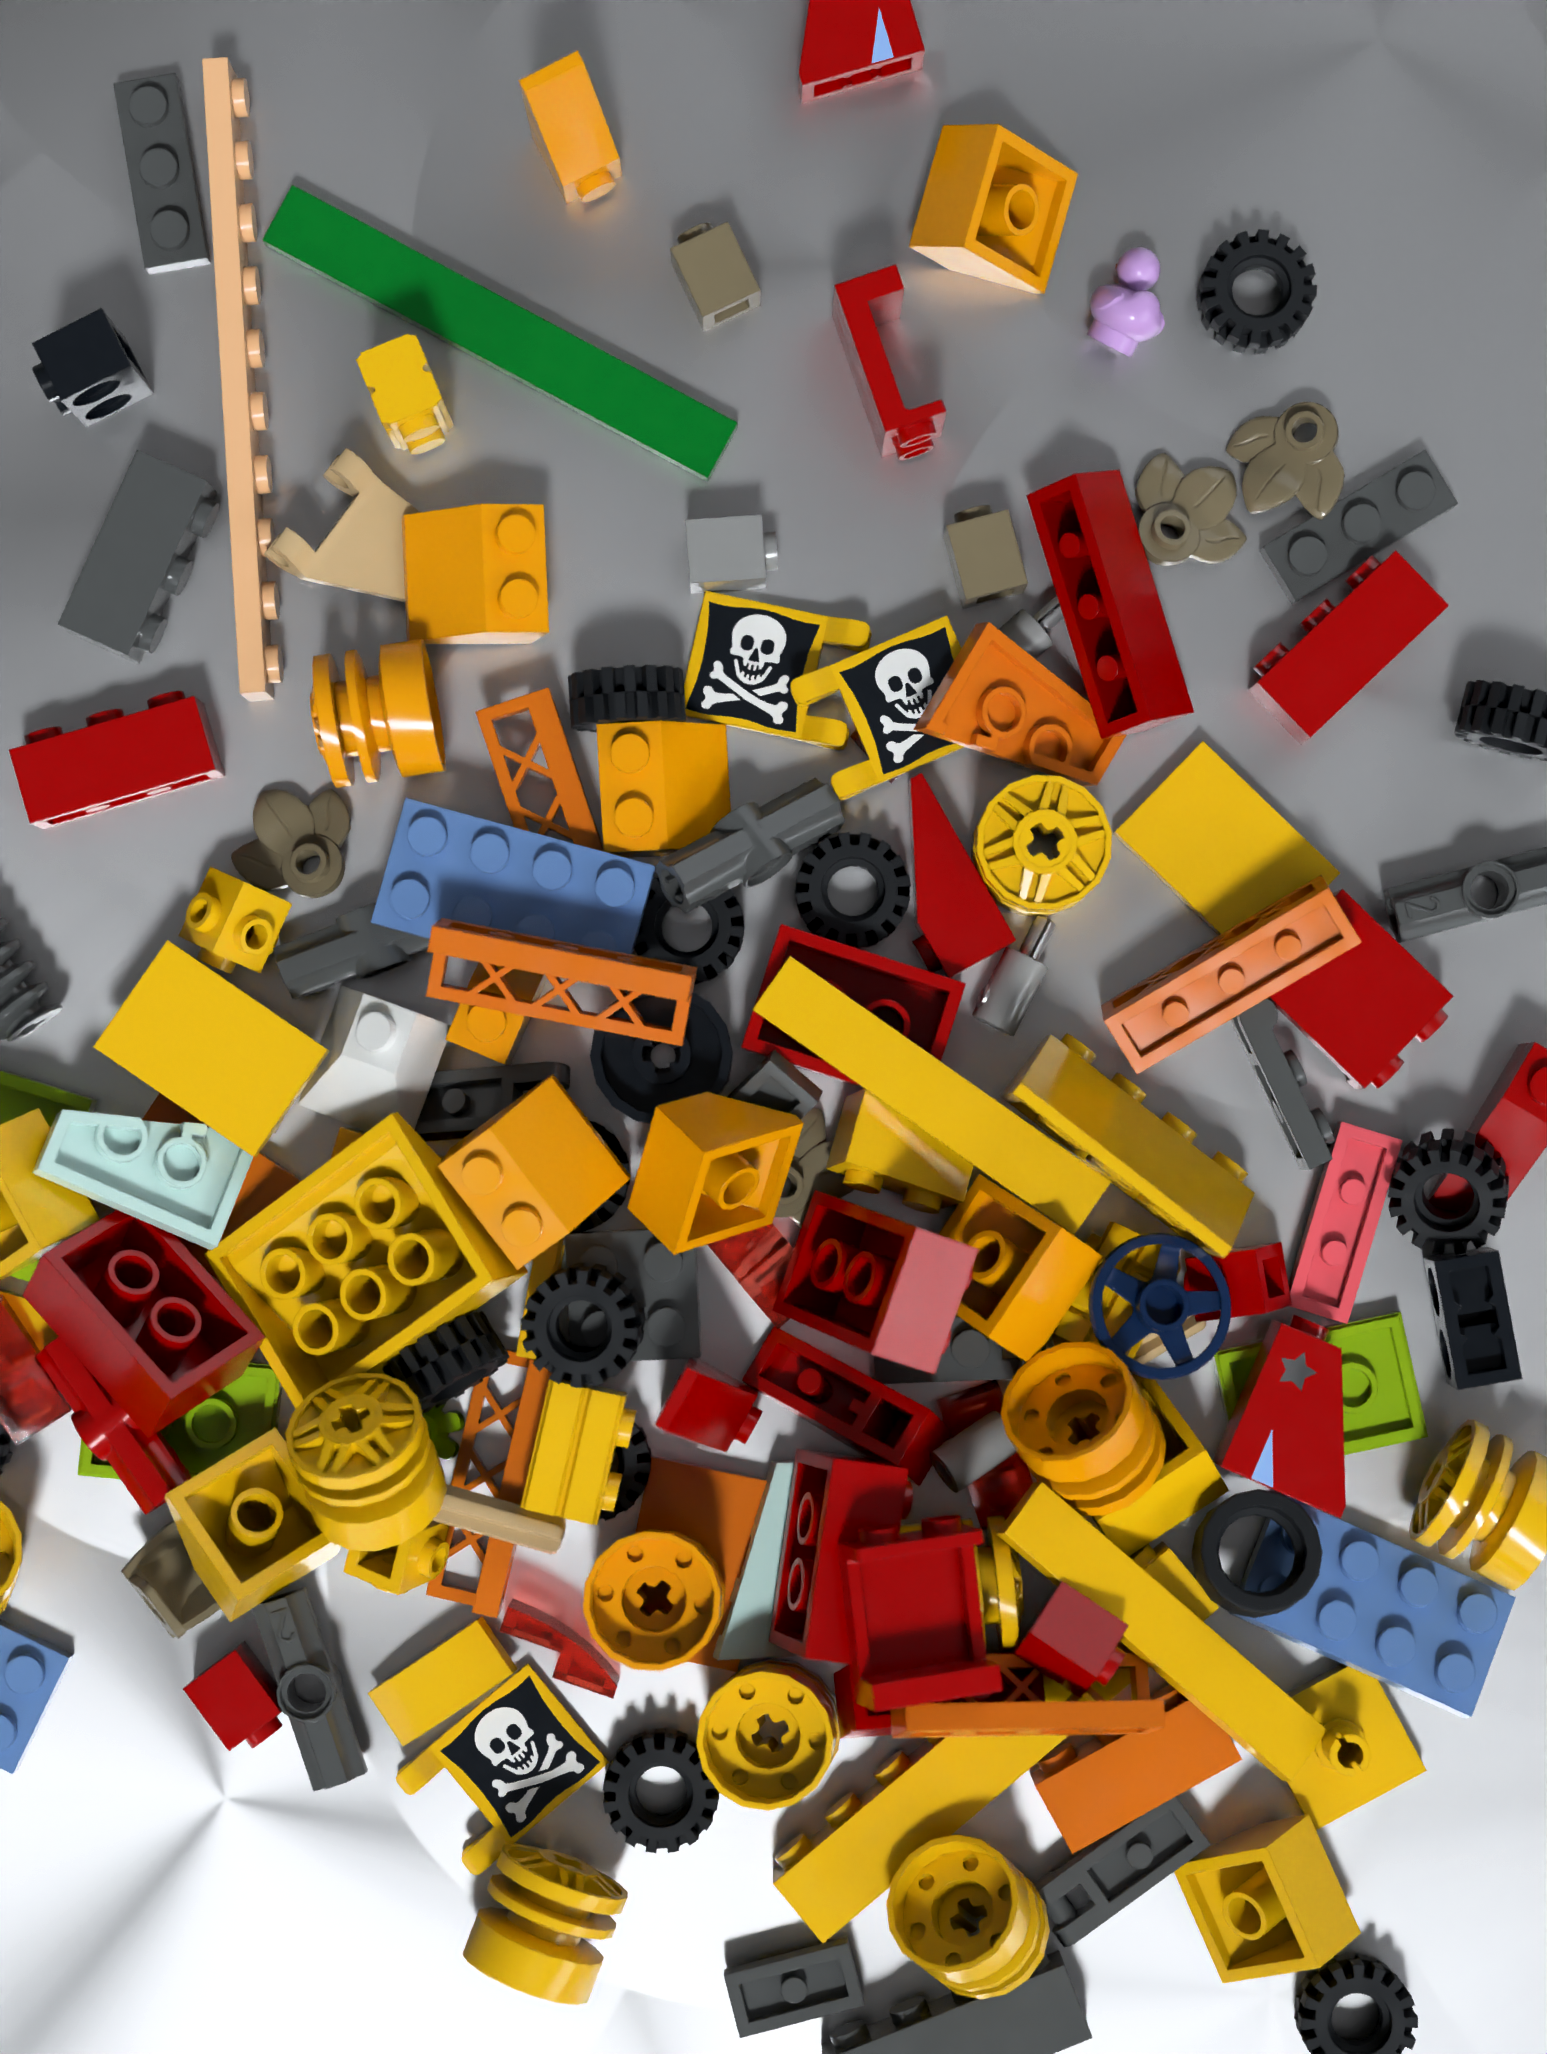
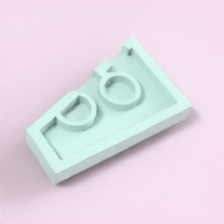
[32,1109,253,1250]
[713,1460,798,1660]

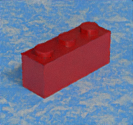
[1248,550,1449,745]
[9,691,225,829]

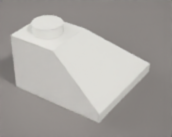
[298,985,451,1131]

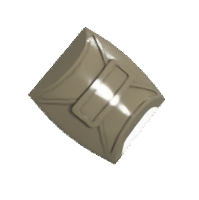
[121,1520,221,1639]

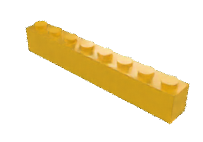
[773,1541,1220,1944]

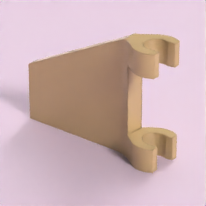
[264,448,420,602]

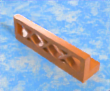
[475,687,604,852]
[1101,875,1362,1074]
[426,918,698,1046]
[426,1348,552,1618]
[891,1653,1166,1738]

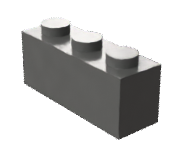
[58,449,219,664]

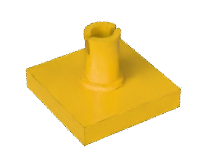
[1286,1664,1427,1830]

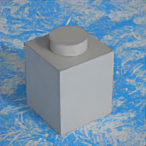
[685,514,778,594]

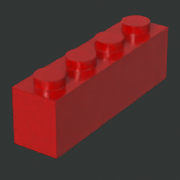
[1026,470,1194,739]

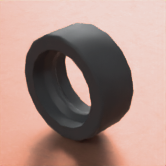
[1191,1489,1323,1618]

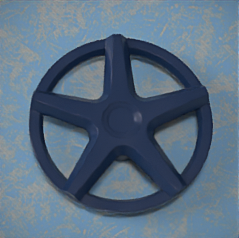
[1089,1233,1231,1380]

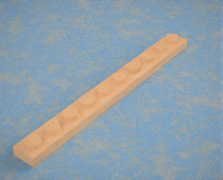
[202,57,284,702]

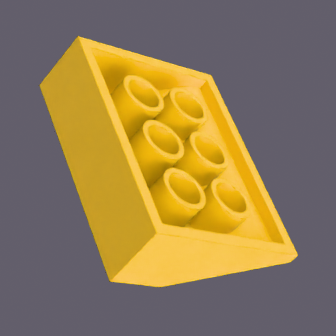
[1000,1033,1255,1258]
[204,1112,528,1409]

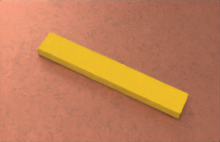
[752,956,1112,1235]
[996,1481,1327,1782]

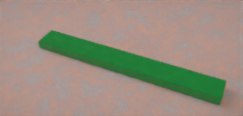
[262,185,738,482]

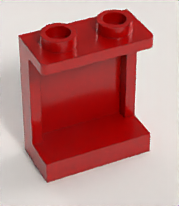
[832,264,947,460]
[1267,889,1454,1089]
[837,1515,1003,1712]

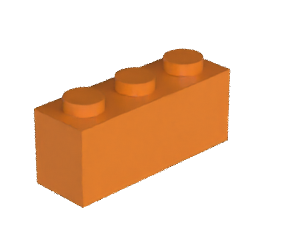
[1030,1684,1243,1854]

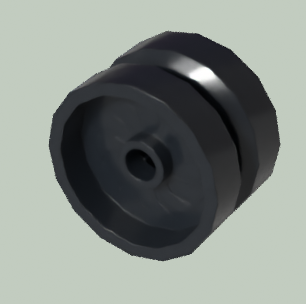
[590,991,734,1124]

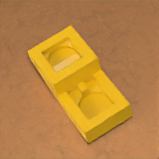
[368,1616,518,1747]

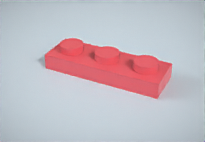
[1289,1121,1403,1324]

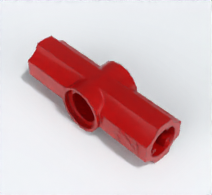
[35,1336,192,1515]

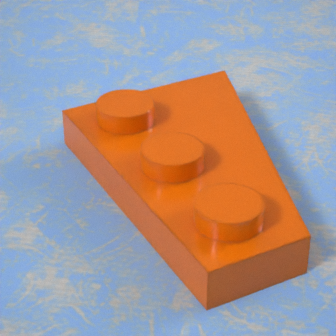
[913,622,1126,786]

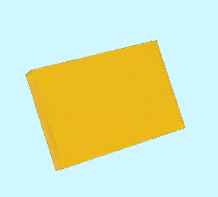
[1113,741,1340,936]
[93,940,330,1157]

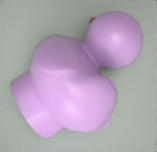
[1087,247,1165,357]

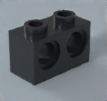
[32,308,154,428]
[1424,1247,1522,1390]

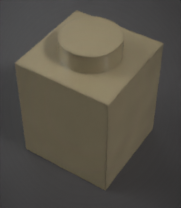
[670,222,761,332]
[943,505,1028,609]

